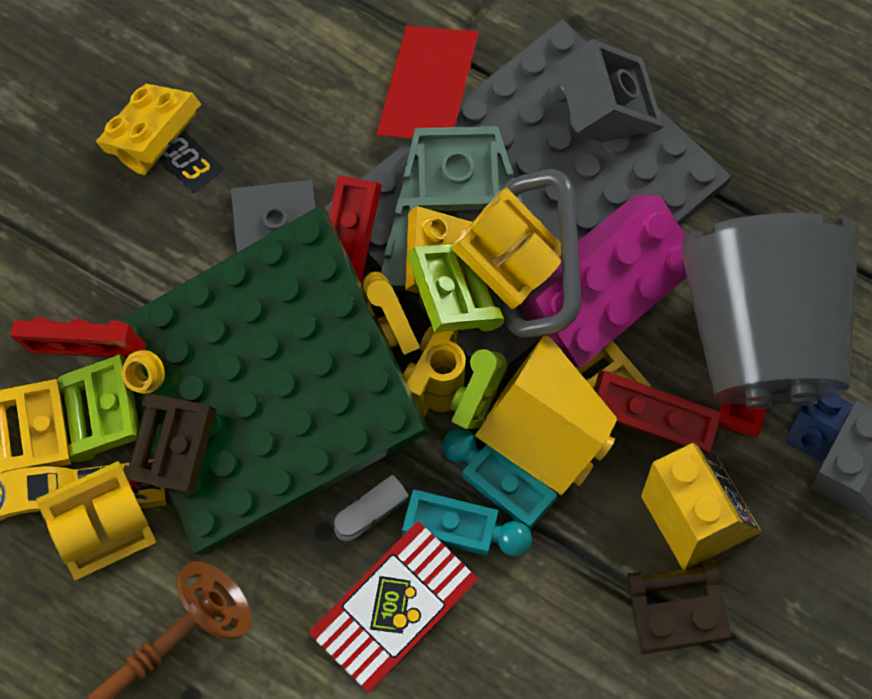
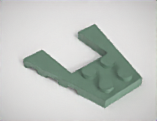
[381,126,524,291]

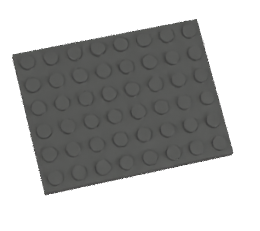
[324,19,731,371]

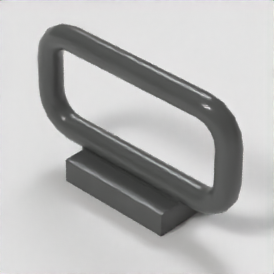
[473,169,582,338]

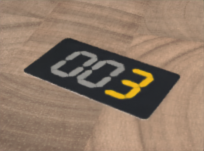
[159,130,223,193]

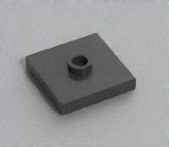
[231,180,316,252]

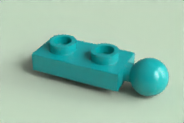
[442,428,558,530]
[402,489,532,556]

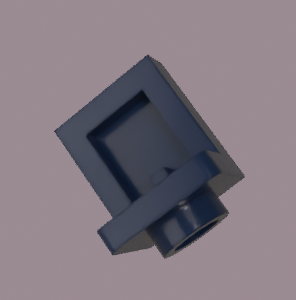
[785,395,853,461]

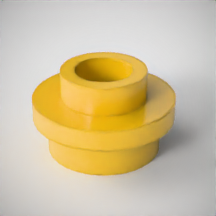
[121,350,165,394]

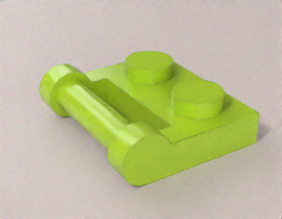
[407,244,505,332]
[450,349,508,429]
[58,355,139,462]

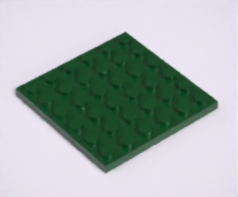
[118,205,430,556]

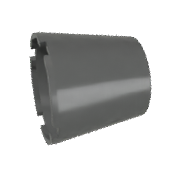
[681,213,858,409]

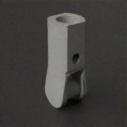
[334,475,409,542]

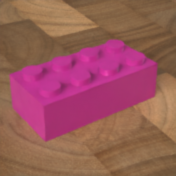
[519,194,687,368]

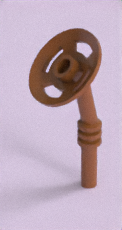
[86,561,251,699]

